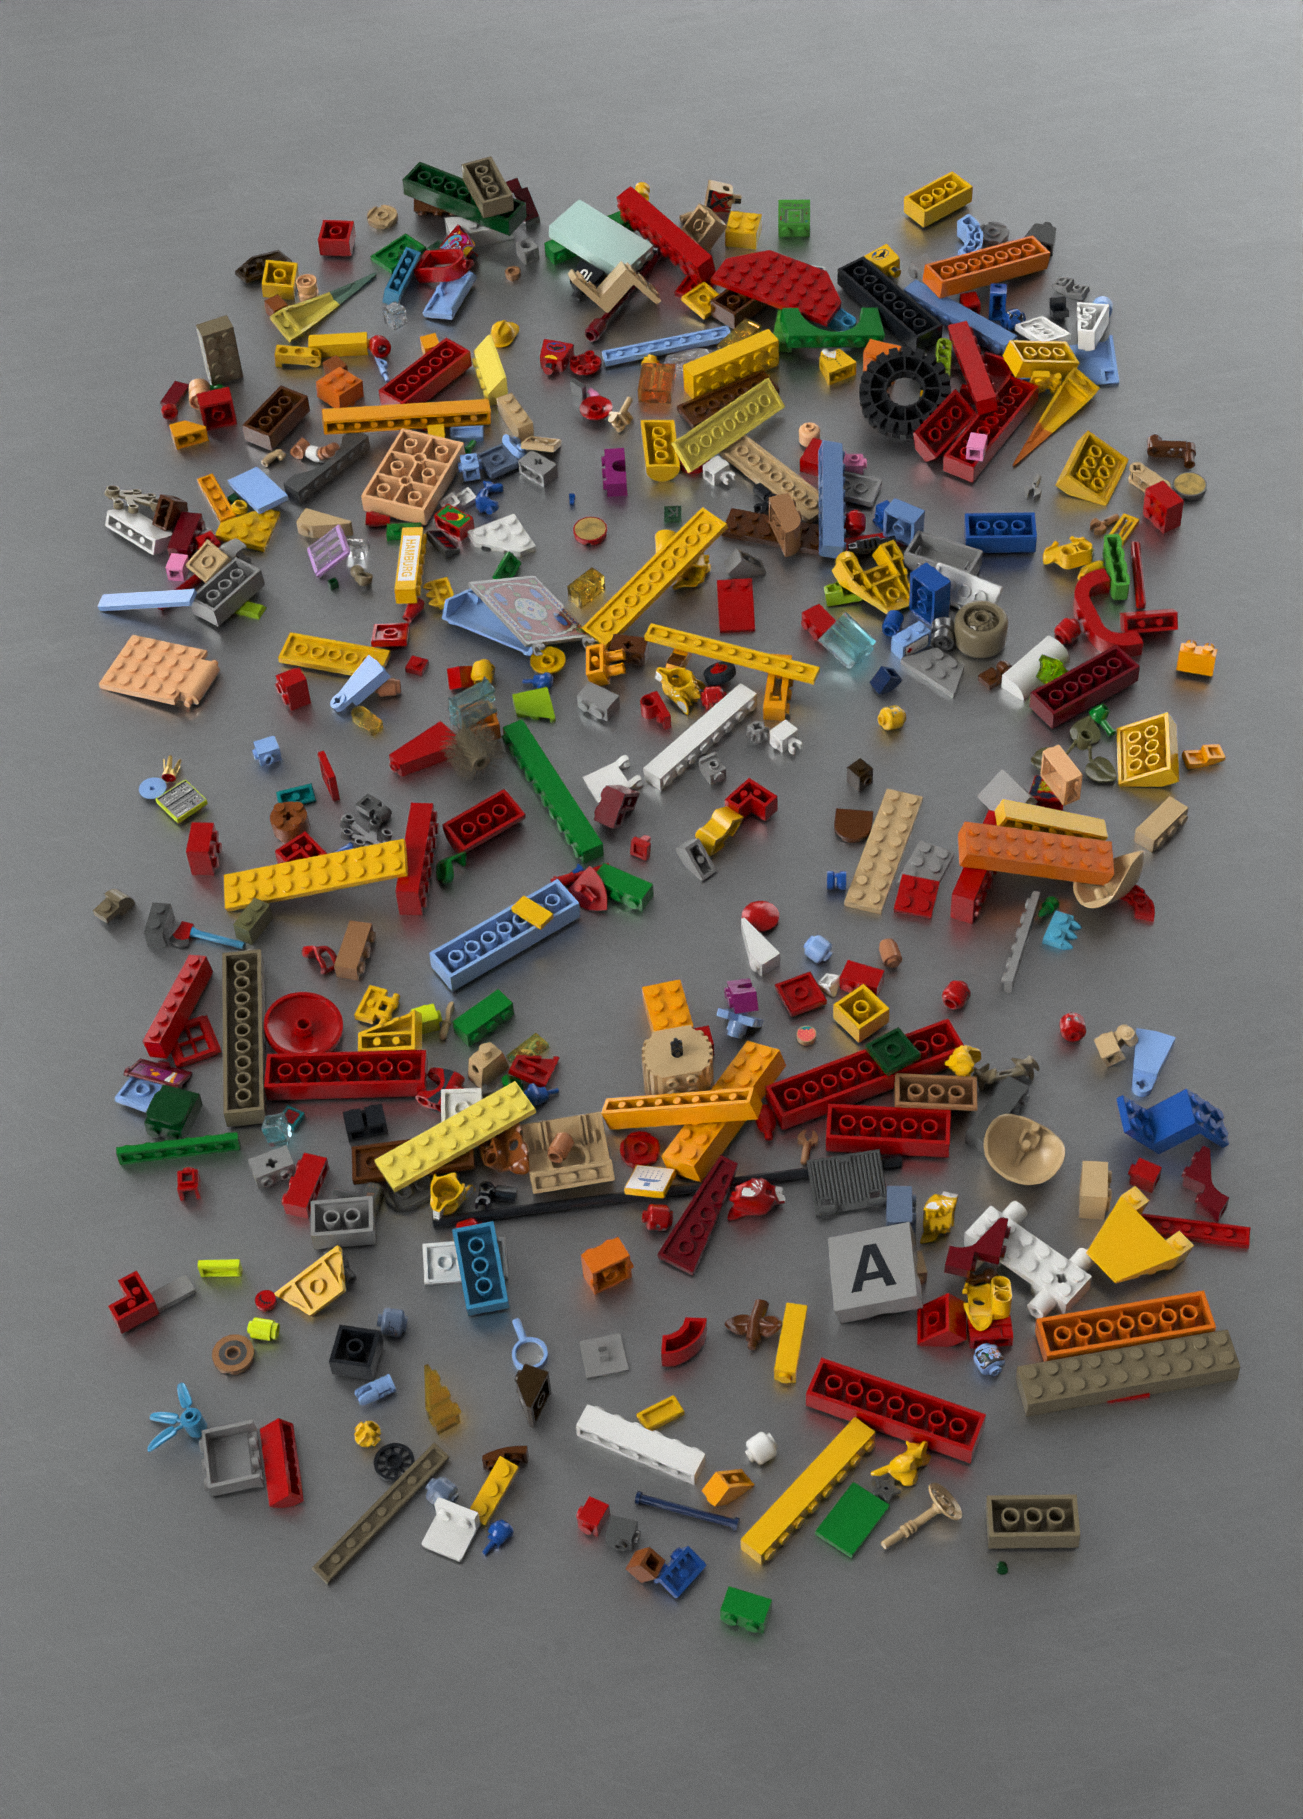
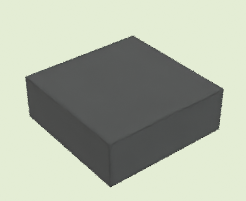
[570,378,587,401]

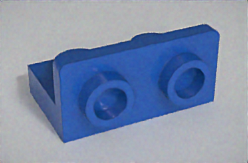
[653,1546,707,1598]

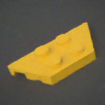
[274,1245,346,1316]

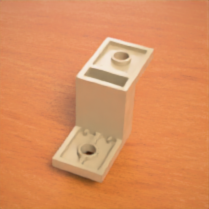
[568,261,661,313]

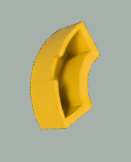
[695,806,743,856]

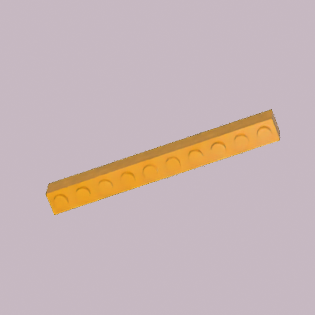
[322,399,491,435]

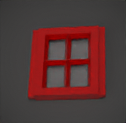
[171,1015,222,1068]

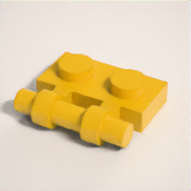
[1029,371,1062,394]
[354,985,401,1025]

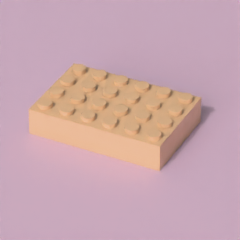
[361,428,465,526]

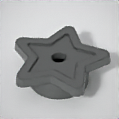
[872,1477,901,1502]

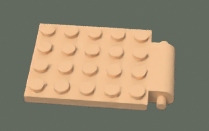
[99,635,220,707]

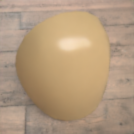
[1073,851,1144,908]
[984,1114,1065,1186]

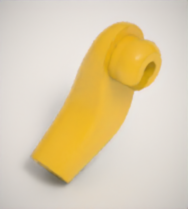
[1078,560,1106,580]

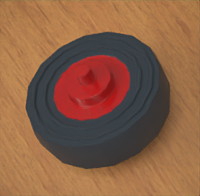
[704,661,736,685]

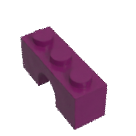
[601,448,628,497]
[724,978,759,1014]

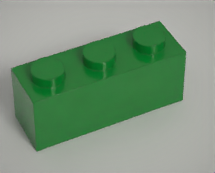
[597,863,654,912]
[452,989,514,1047]

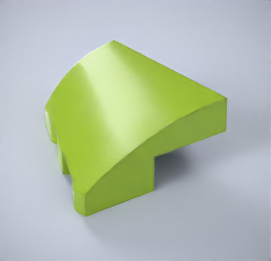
[824,581,862,607]
[512,687,556,722]

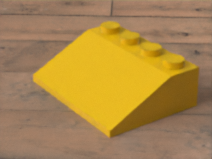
[1055,430,1129,506]
[1116,712,1179,787]

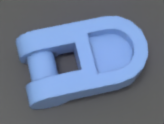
[502,434,528,459]

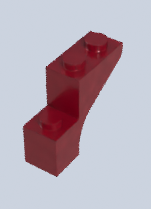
[506,178,539,222]
[1181,1145,1229,1223]
[944,1217,1011,1278]

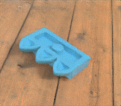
[1042,910,1082,950]

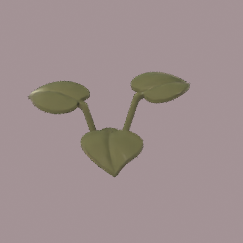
[1031,716,1117,782]

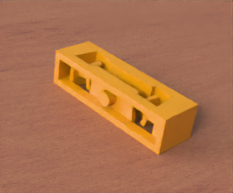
[763,654,794,721]

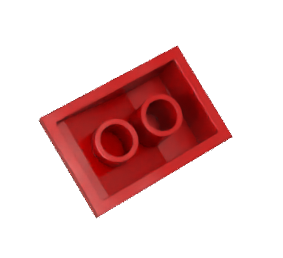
[717,578,755,633]

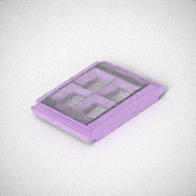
[307,524,351,578]

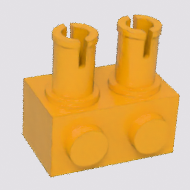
[1176,640,1218,676]
[586,643,626,686]

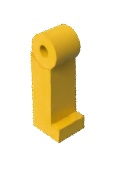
[274,345,323,367]

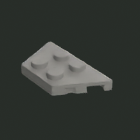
[901,648,964,698]

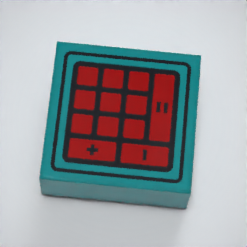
[277,1105,305,1132]

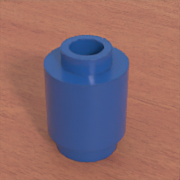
[882,610,904,637]

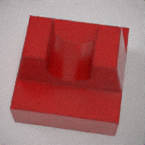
[630,835,651,861]

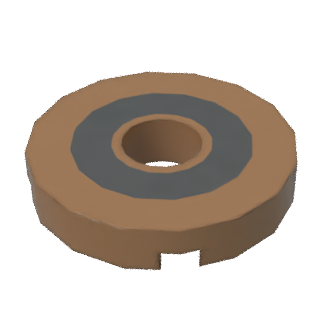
[212,1334,255,1375]

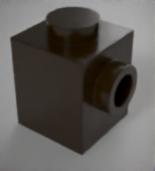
[847,758,873,792]

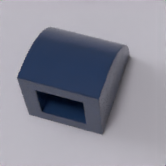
[869,666,902,694]

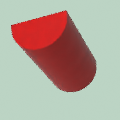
[442,789,526,854]

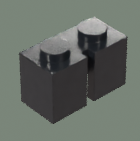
[342,1104,388,1143]

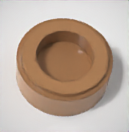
[505,266,521,281]

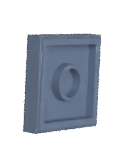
[477,443,519,480]

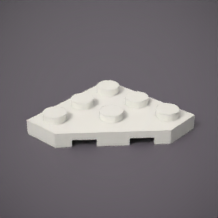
[467,514,536,557]

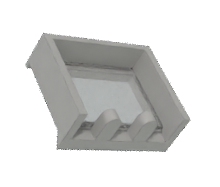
[199,1419,265,1498]

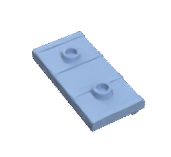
[423,271,477,320]

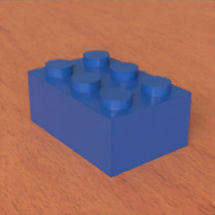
[909,562,951,628]

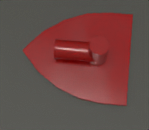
[568,866,608,911]

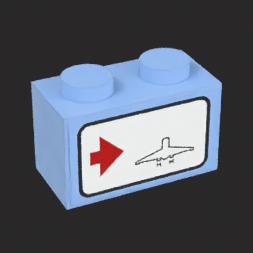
[891,621,931,660]

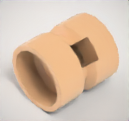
[296,274,319,302]
[189,378,210,410]

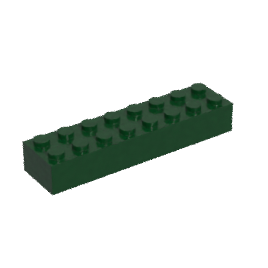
[402,162,527,236]

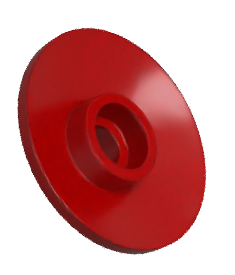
[579,396,613,420]

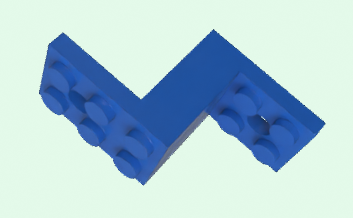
[1116,1088,1229,1154]

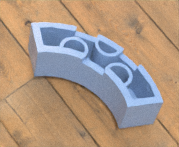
[957,214,983,255]

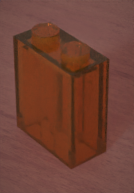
[638,363,676,404]

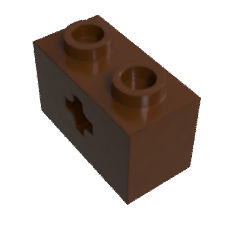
[609,634,649,666]

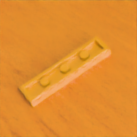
[197,473,237,523]

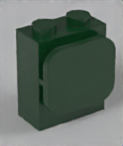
[144,1085,203,1140]

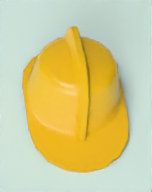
[490,320,520,348]

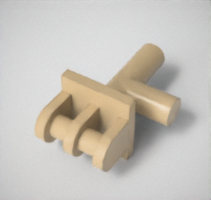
[608,397,633,432]

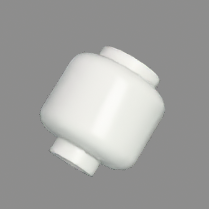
[744,1432,778,1465]

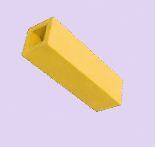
[308,332,371,358]
[774,1302,808,1383]

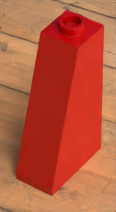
[389,721,463,777]

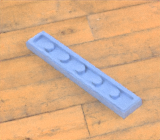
[98,589,197,611]

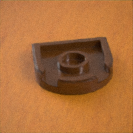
[834,808,873,843]

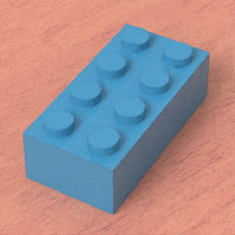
[452,1221,510,1316]

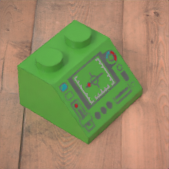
[778,199,810,237]

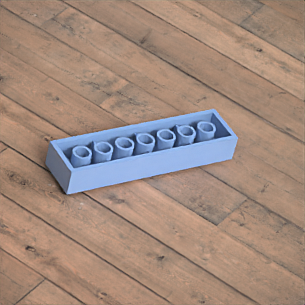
[429,879,581,992]

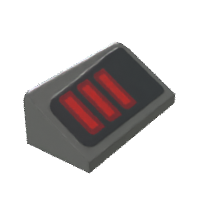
[426,530,460,559]

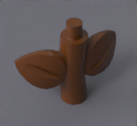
[724,1299,782,1350]

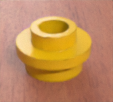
[231,500,248,515]

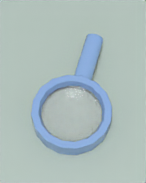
[512,1318,548,1370]

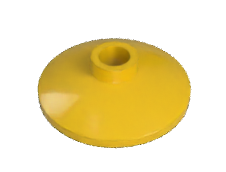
[530,646,566,674]

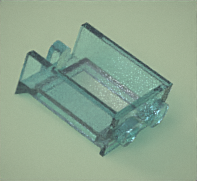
[448,676,497,731]

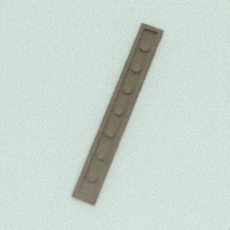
[311,1442,450,1584]

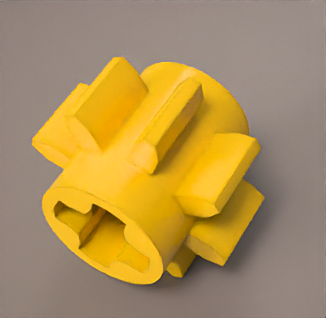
[354,1421,381,1448]

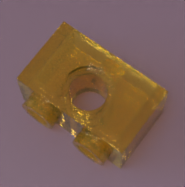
[567,567,606,609]

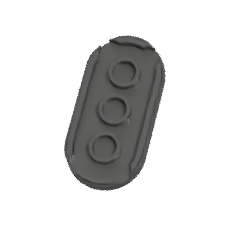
[384,1171,461,1213]

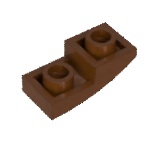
[482,1446,529,1471]

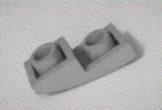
[1052,276,1090,301]

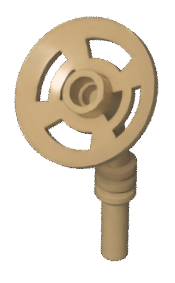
[881,1482,962,1549]

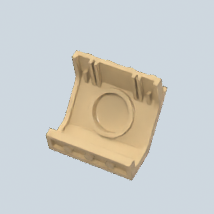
[521,1111,615,1194]

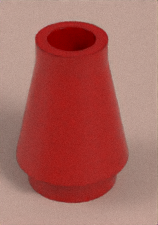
[365,510,390,527]
[402,597,425,623]

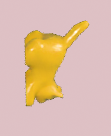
[870,1441,931,1487]

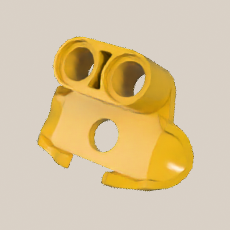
[1043,536,1095,569]
[962,1276,1012,1331]

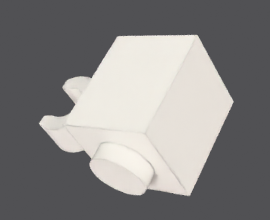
[703,455,735,486]
[770,719,802,754]

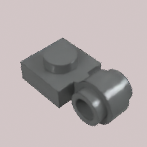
[355,793,392,823]

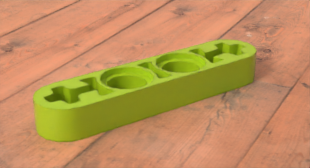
[935,338,952,378]

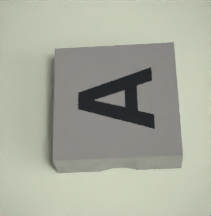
[828,1222,923,1323]

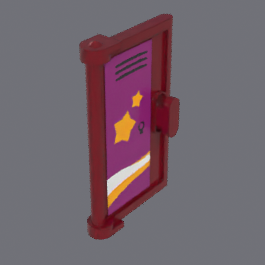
[124,1058,193,1089]

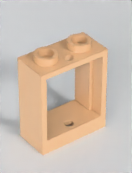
[1040,745,1083,806]

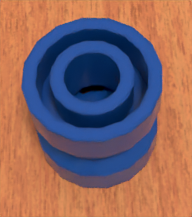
[827,871,846,890]

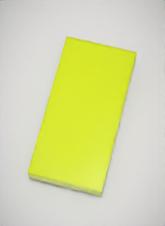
[197,1259,243,1277]

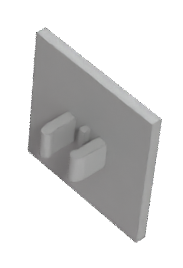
[579,1333,629,1379]

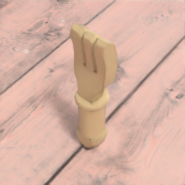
[439,1001,455,1040]

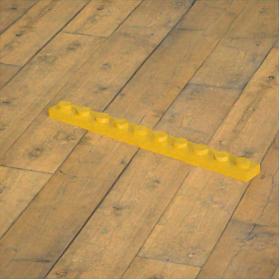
[644,623,820,685]

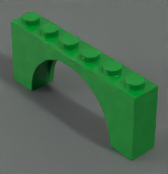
[780,308,885,348]

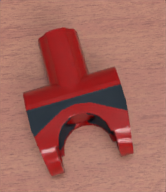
[415,1067,465,1113]

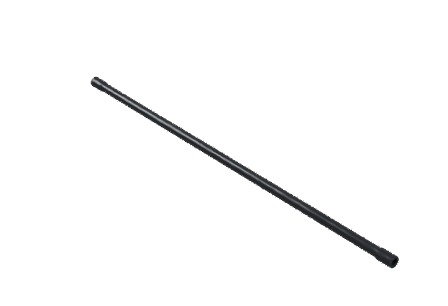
[432,1154,903,1228]

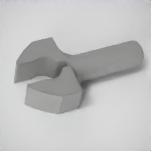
[1024,474,1042,501]

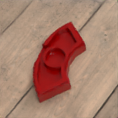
[1120,885,1155,922]

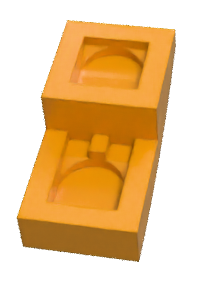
[1181,744,1226,769]

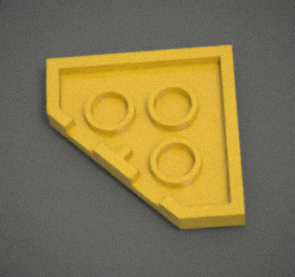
[215,509,280,552]

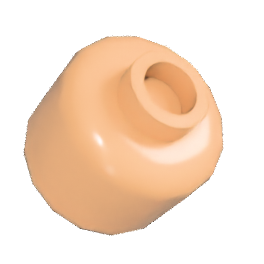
[799,422,820,447]

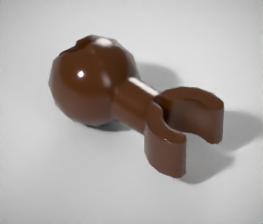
[965,1268,999,1286]

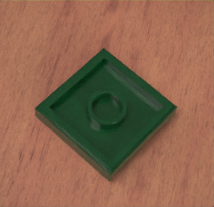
[865,1027,921,1077]

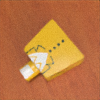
[819,349,856,385]

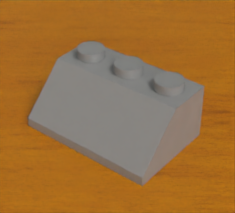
[311,1196,376,1249]

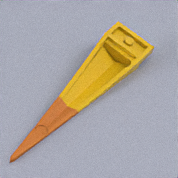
[1013,367,1100,466]

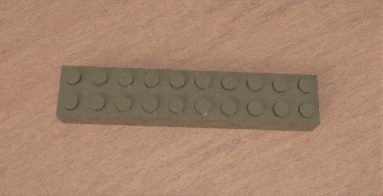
[222,949,267,1127]
[1016,1329,1240,1417]

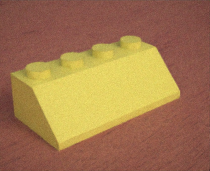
[472,335,508,406]

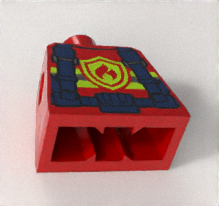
[1029,775,1063,811]

